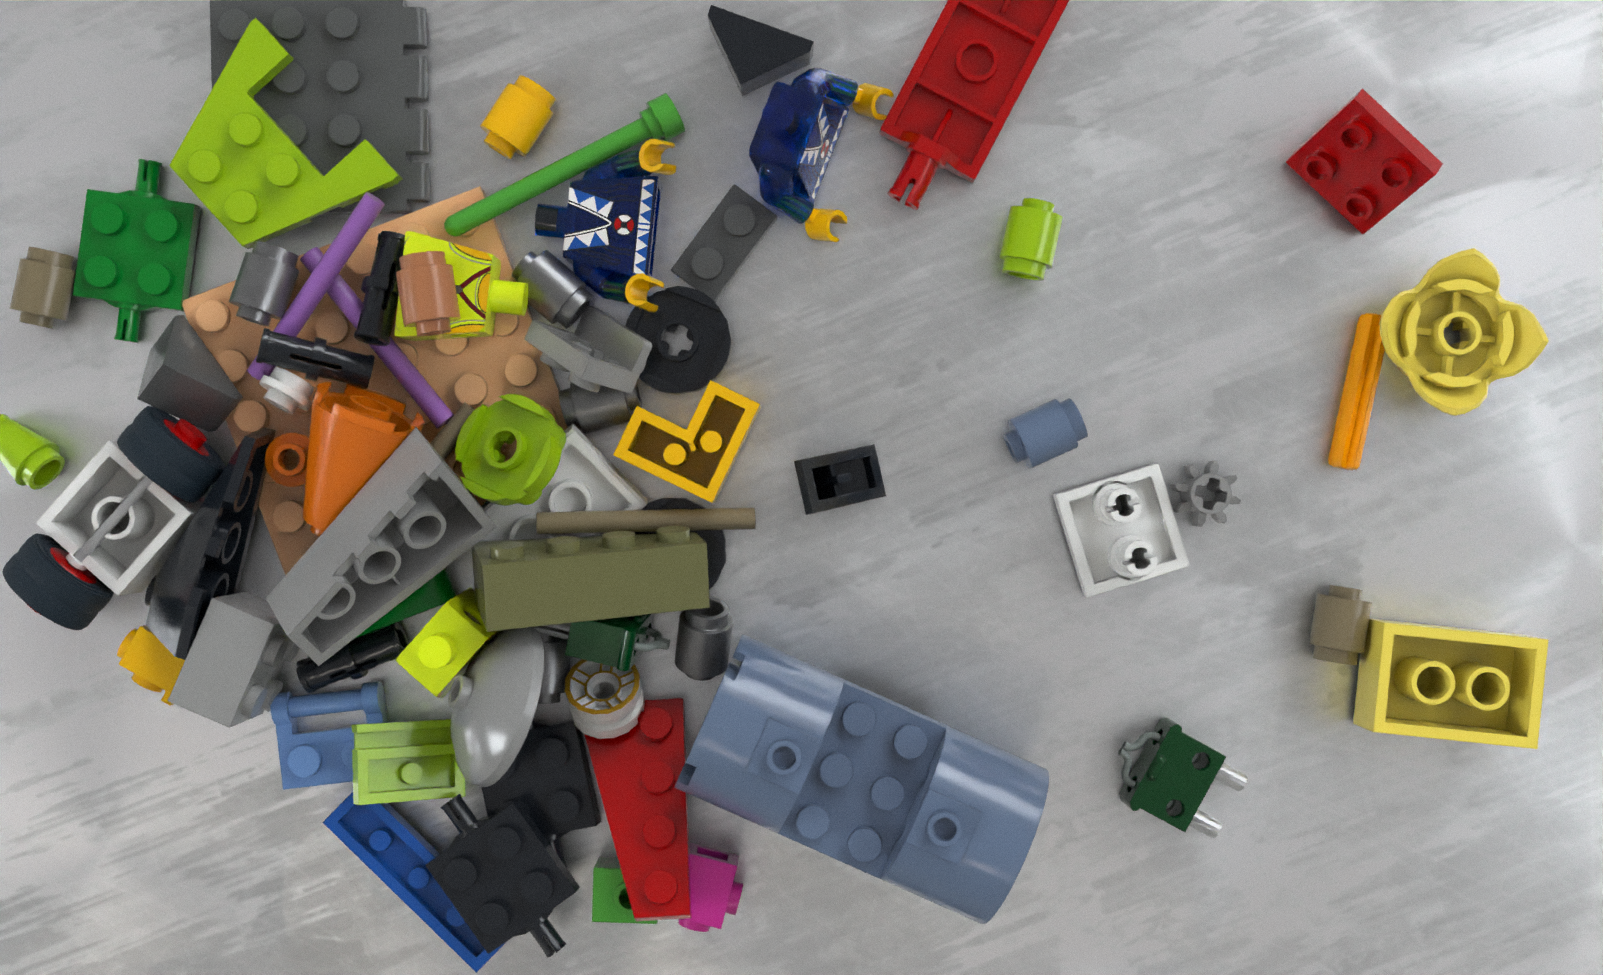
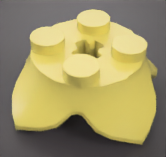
[1379,248,1549,416]

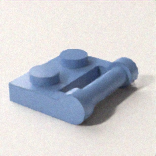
[270,681,388,790]

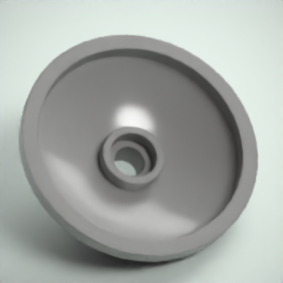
[448,627,544,787]

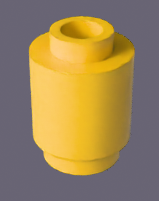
[480,75,556,160]

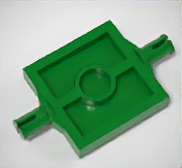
[73,159,201,343]

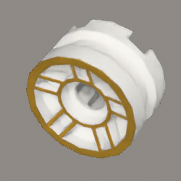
[564,659,645,739]

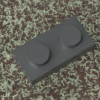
[671,184,777,302]

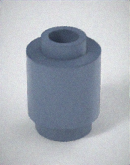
[1003,398,1088,469]

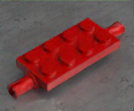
[879,0,1069,210]

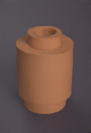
[396,251,461,336]

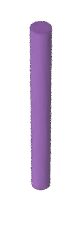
[247,192,385,380]
[300,247,454,429]

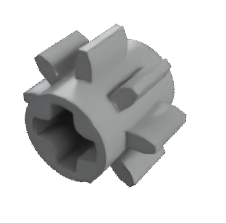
[1170,461,1241,527]

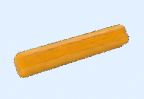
[1328,313,1385,470]

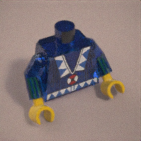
[749,68,894,242]
[535,139,676,312]

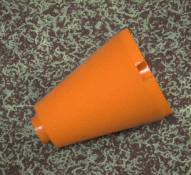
[302,382,425,537]

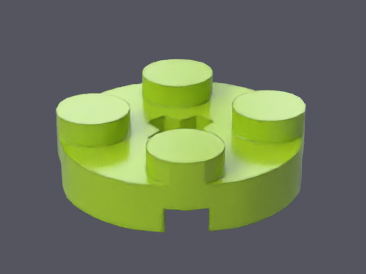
[455,394,566,506]

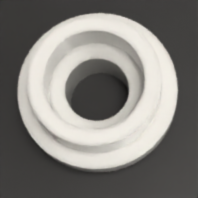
[259,366,314,414]

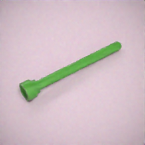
[444,93,685,236]

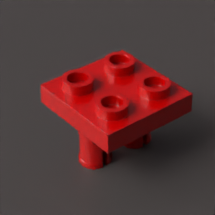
[1286,88,1443,235]

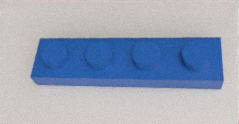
[322,792,507,973]

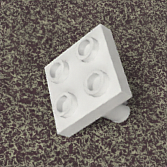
[1053,463,1190,598]

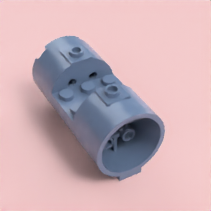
[674,634,1049,924]

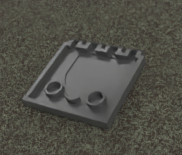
[210,0,430,215]

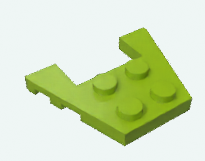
[169,18,403,249]

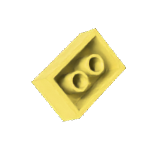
[1353,619,1549,749]

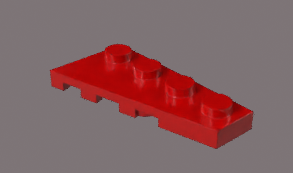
[584,698,692,921]

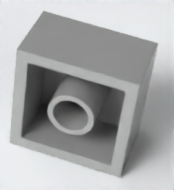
[168,592,300,728]

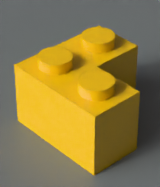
[613,380,761,503]

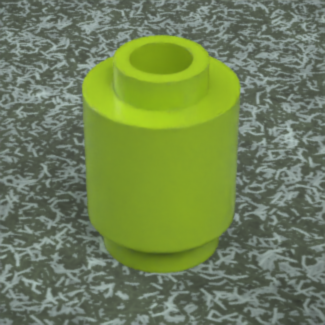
[999,198,1063,281]

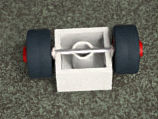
[3,406,225,630]

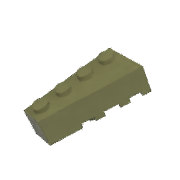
[471,526,710,632]

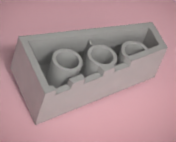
[266,427,497,666]

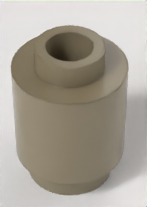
[9,246,76,329]
[1309,585,1372,665]

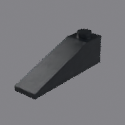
[145,427,276,660]

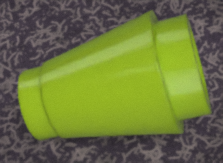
[0,414,65,490]

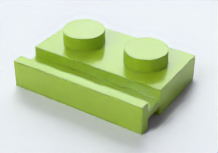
[352,719,466,805]

